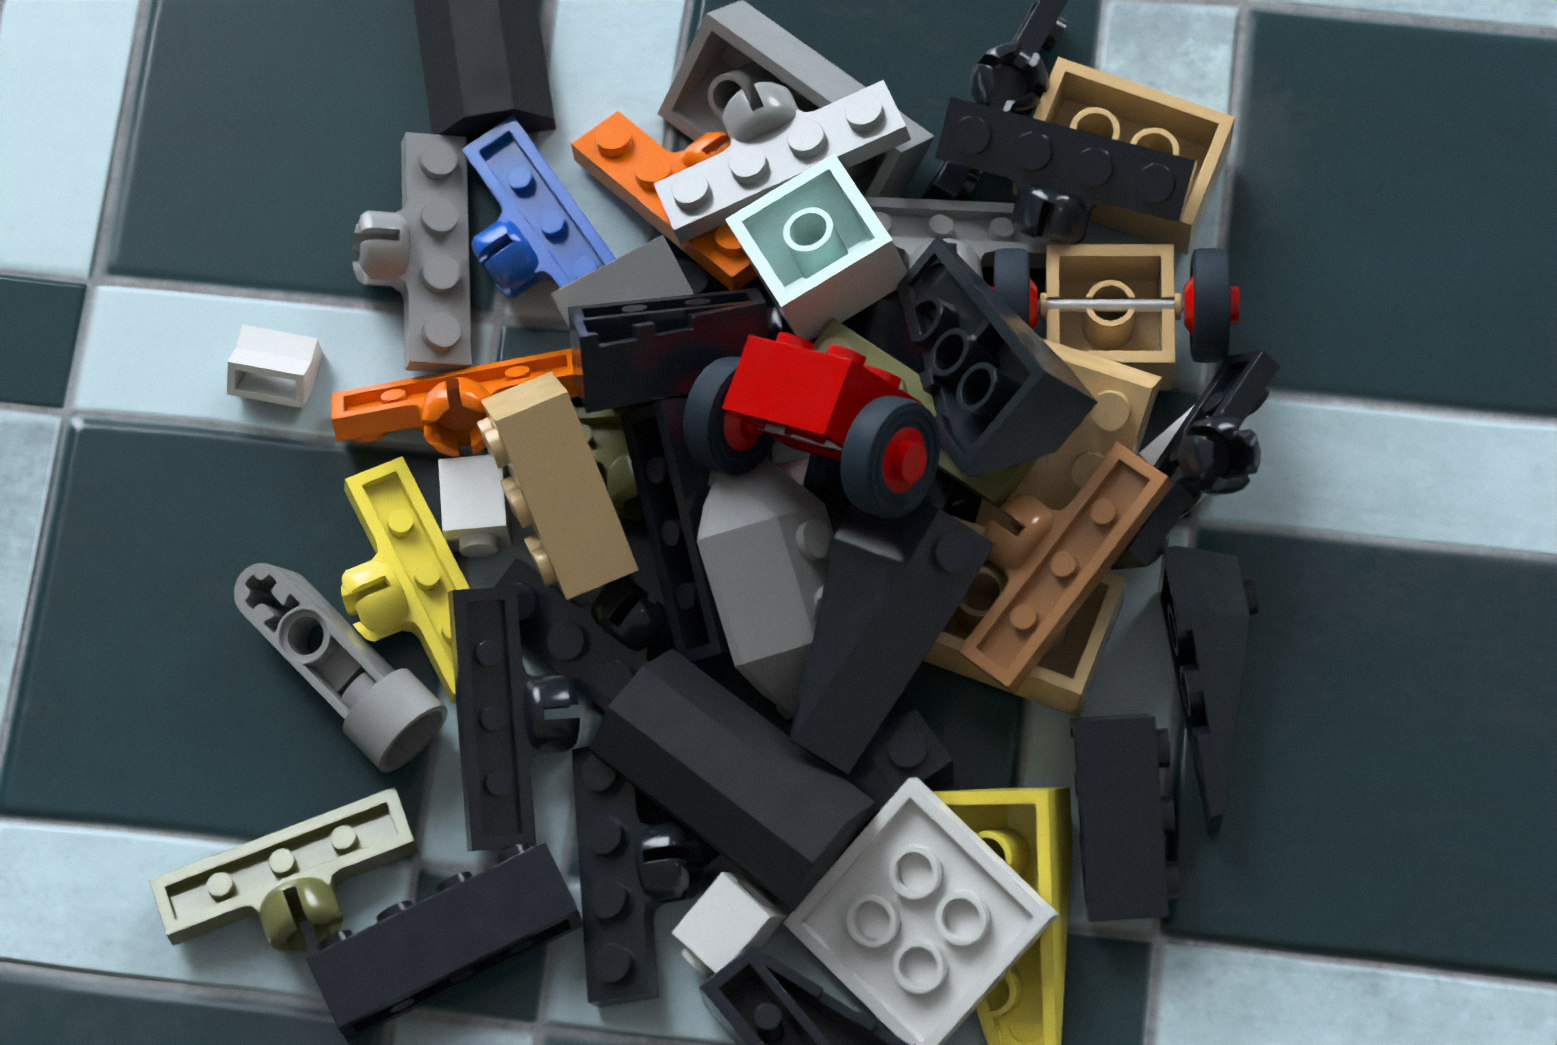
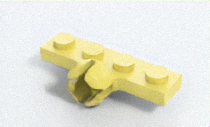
[341,456,470,704]

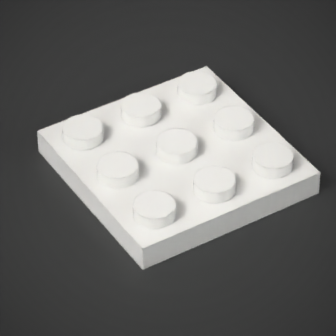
[783,777,1059,1045]

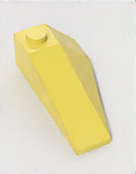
[932,787,1072,1045]

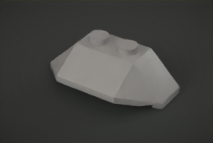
[697,457,834,720]

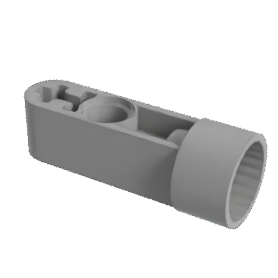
[234,563,448,772]

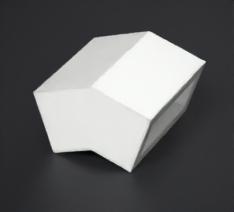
[227,324,323,409]

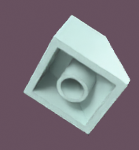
[725,154,907,342]

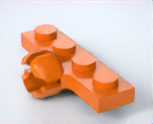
[571,111,758,290]
[331,348,579,457]

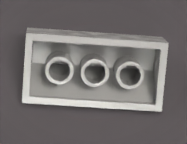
[657,0,935,198]

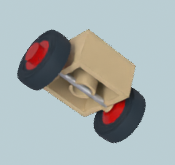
[990,244,1240,391]

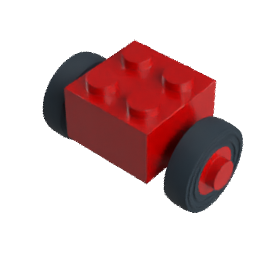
[683,332,940,518]

